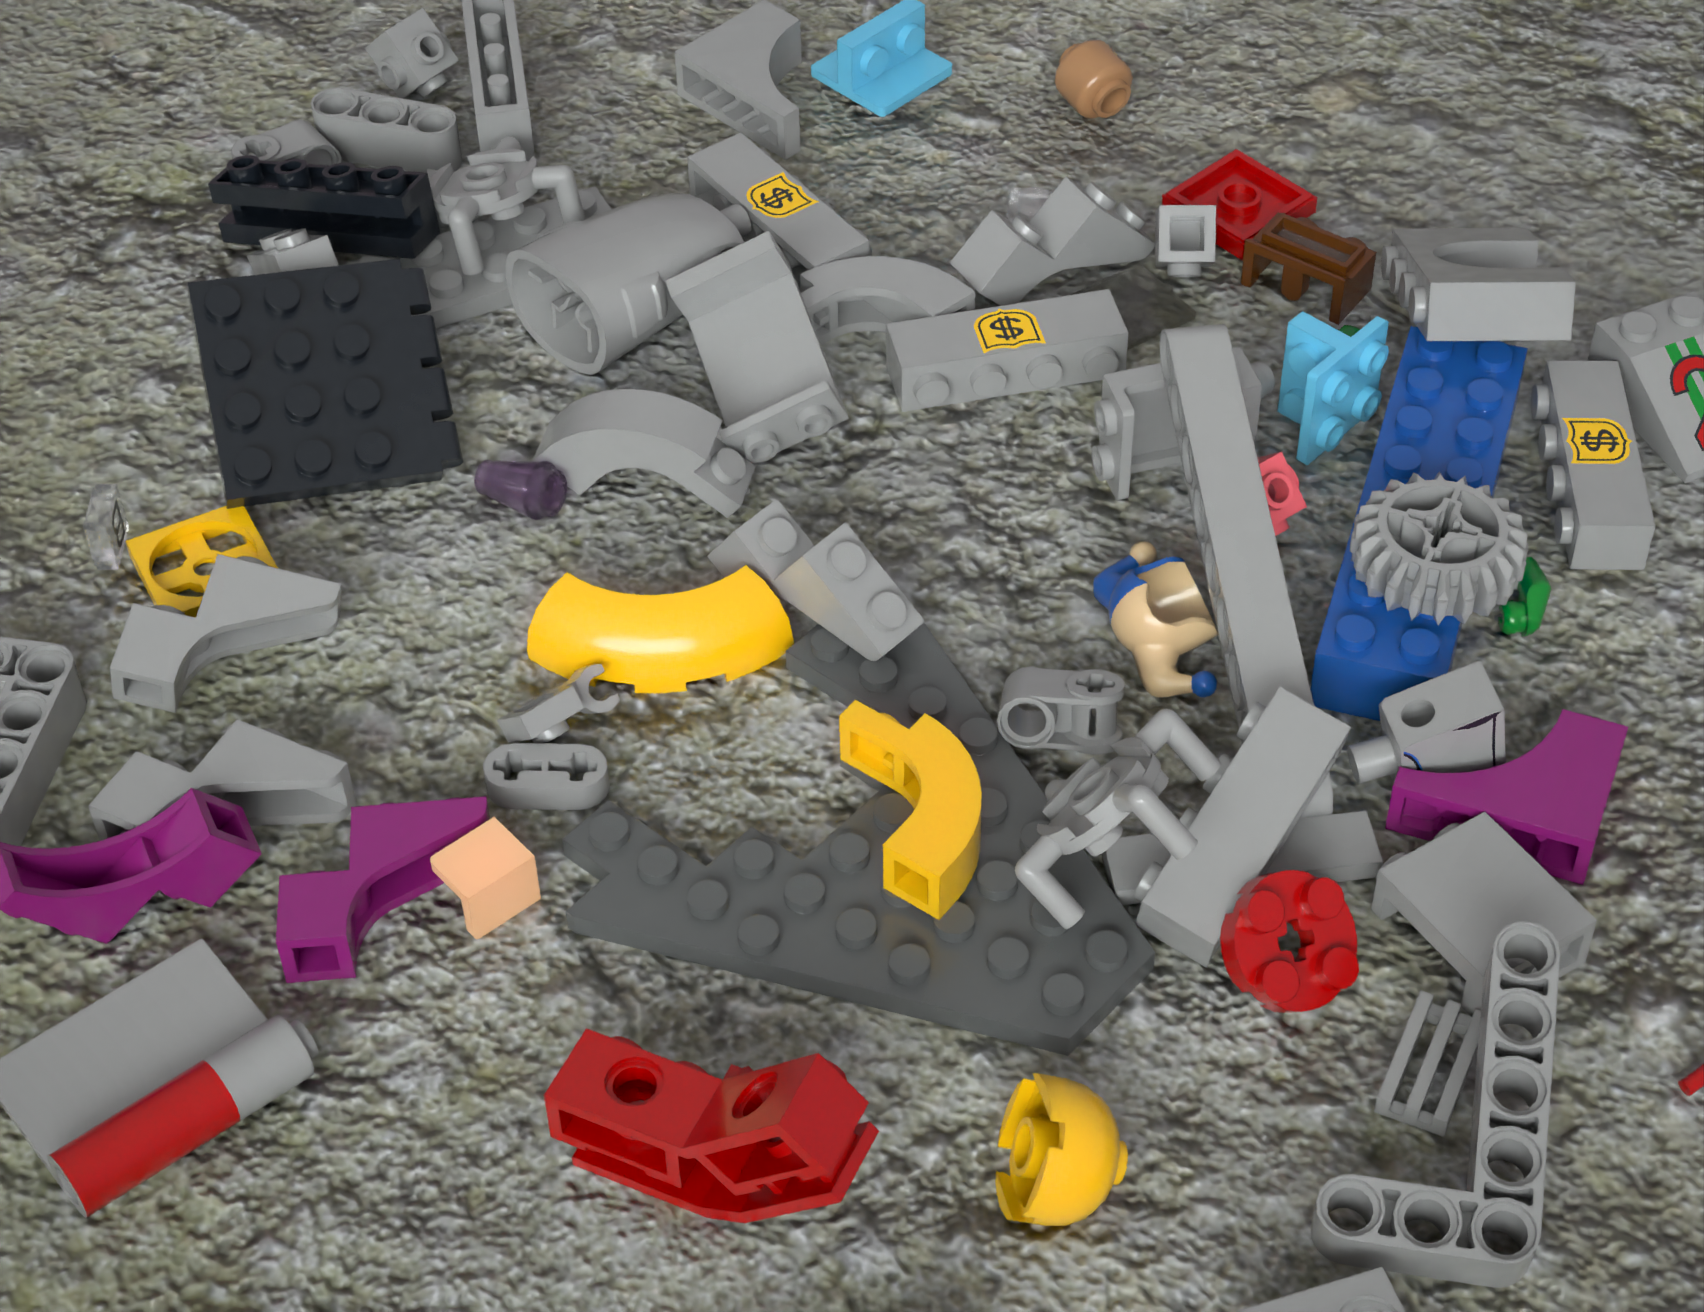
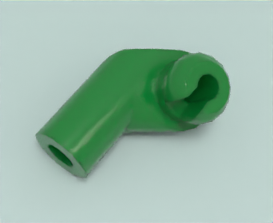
[1498,557,1552,637]

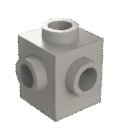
[365,8,459,99]

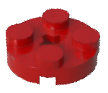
[1220,870,1359,1013]

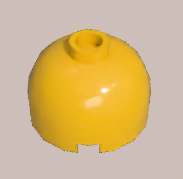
[995,1073,1128,1226]

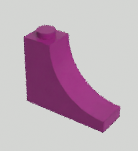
[1385,709,1629,885]

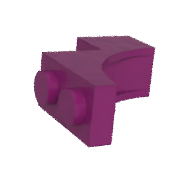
[0,788,262,944]

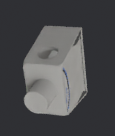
[1347,661,1506,784]

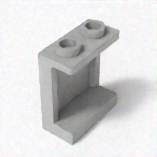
[1092,347,1262,500]
[1371,812,1597,1017]

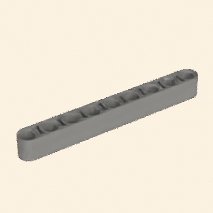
[1160,324,1333,818]

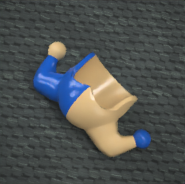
[1093,541,1218,698]

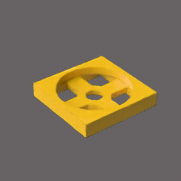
[125,506,278,618]

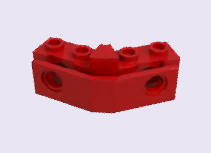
[544,1028,879,1223]

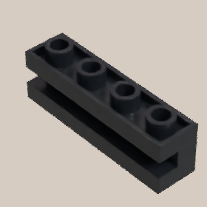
[208,155,440,259]

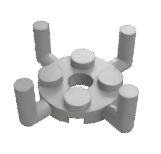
[428,136,585,275]
[1015,709,1221,929]

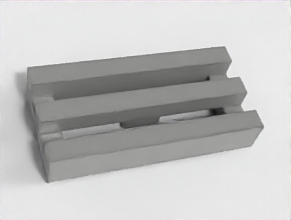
[1374,990,1481,1137]

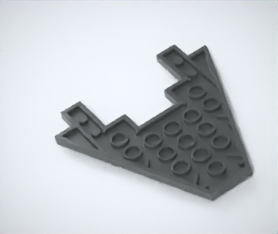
[562,623,1155,1056]

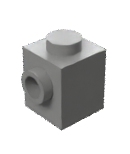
[1155,205,1216,277]

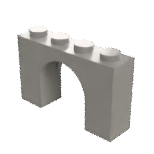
[1381,228,1576,341]

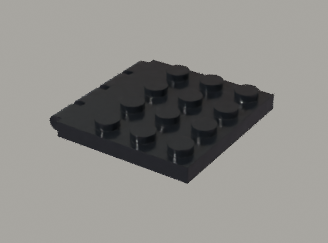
[188,259,463,509]

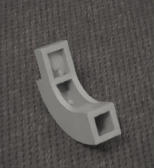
[800,256,975,345]
[532,389,756,518]

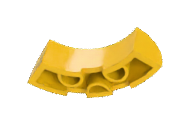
[527,565,794,693]

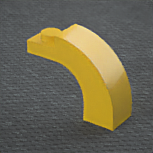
[839,700,982,920]

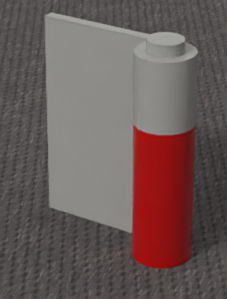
[0,938,319,1218]

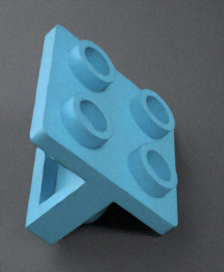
[811,0,952,117]
[1277,311,1389,465]

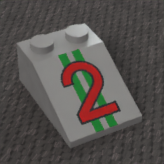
[1588,291,1704,483]

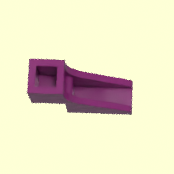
[276,796,490,983]

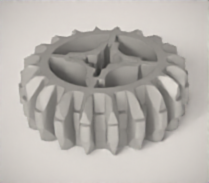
[1350,472,1529,625]

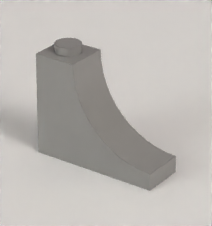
[675,0,802,160]

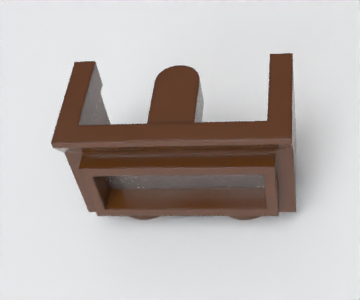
[1241,212,1377,325]

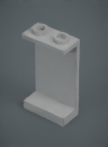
[665,231,849,464]

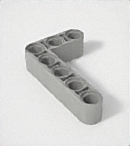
[0,636,87,846]
[1310,921,1560,1288]

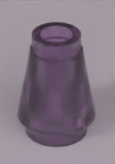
[474,459,567,520]

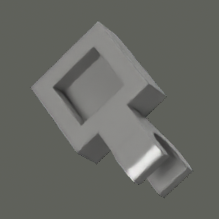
[497,664,620,743]

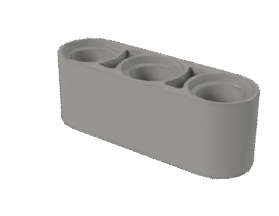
[311,87,462,173]

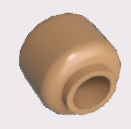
[1054,40,1133,118]

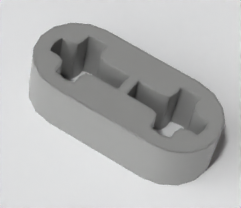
[483,743,610,810]

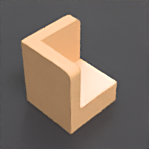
[430,817,541,939]

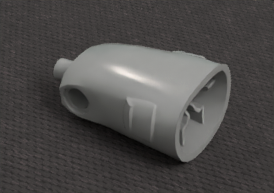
[505,193,751,375]

